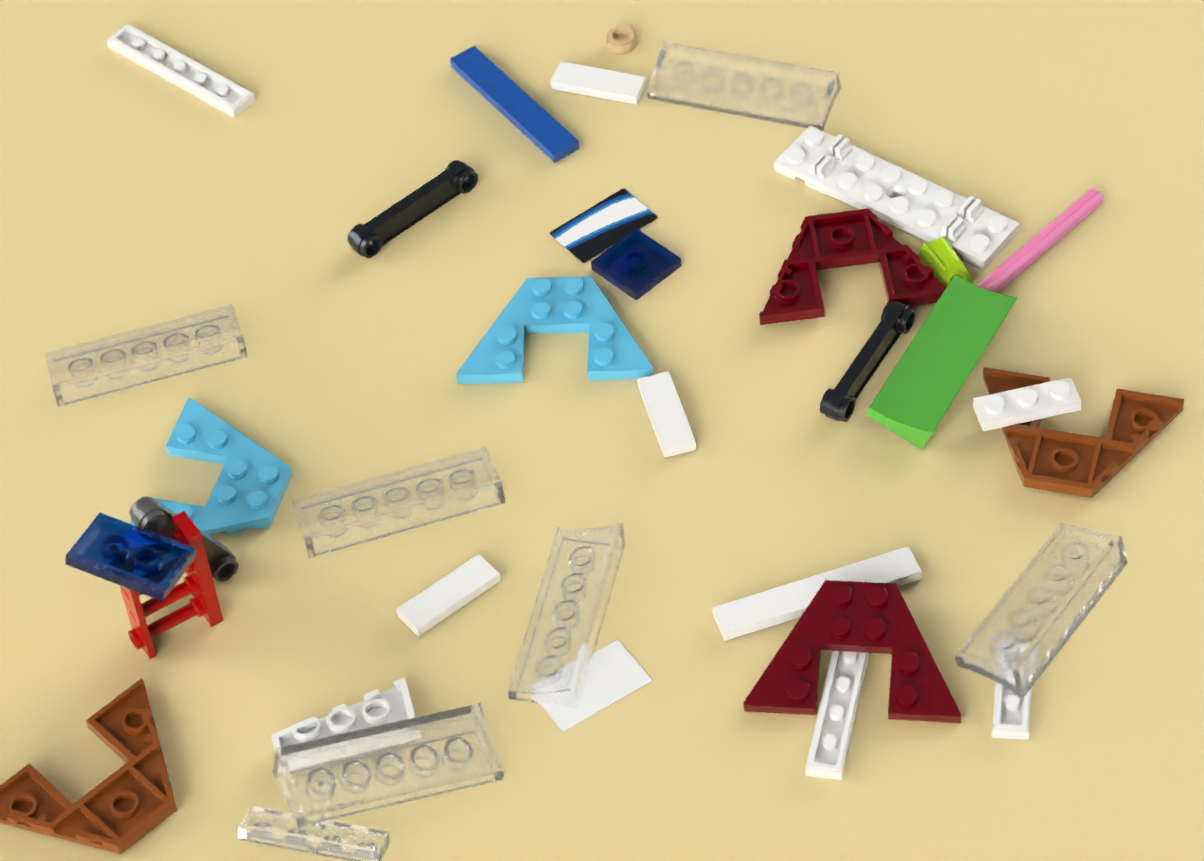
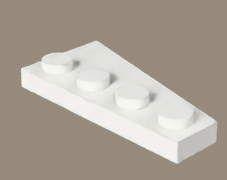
[271,677,420,769]

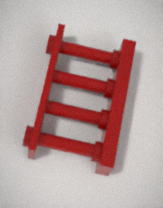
[108,511,224,659]

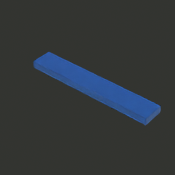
[450,46,579,163]

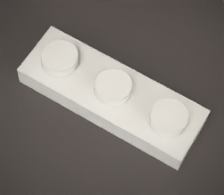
[973,377,1081,431]

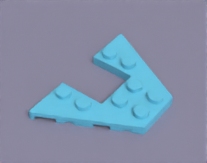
[456,276,654,384]
[119,398,292,557]

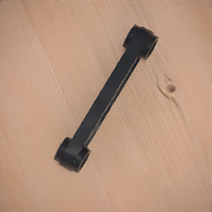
[347,160,478,258]
[820,301,916,422]

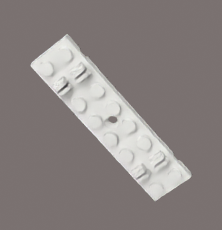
[774,125,1020,270]

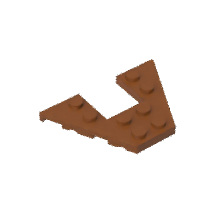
[983,367,1184,498]
[0,679,177,854]

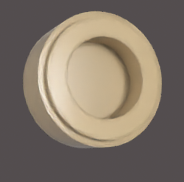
[606,26,637,54]

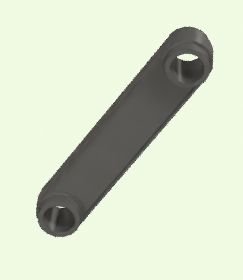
[129,496,238,582]

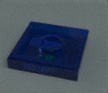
[591,228,682,300]

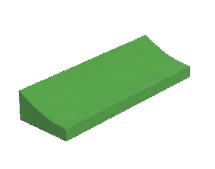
[865,274,1017,449]

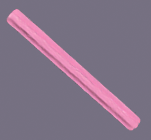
[977,188,1103,293]

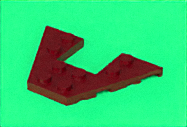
[759,208,946,325]
[743,580,961,723]

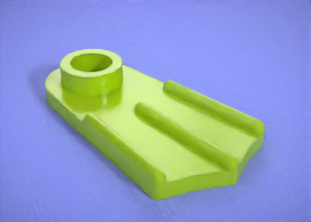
[917,236,974,287]

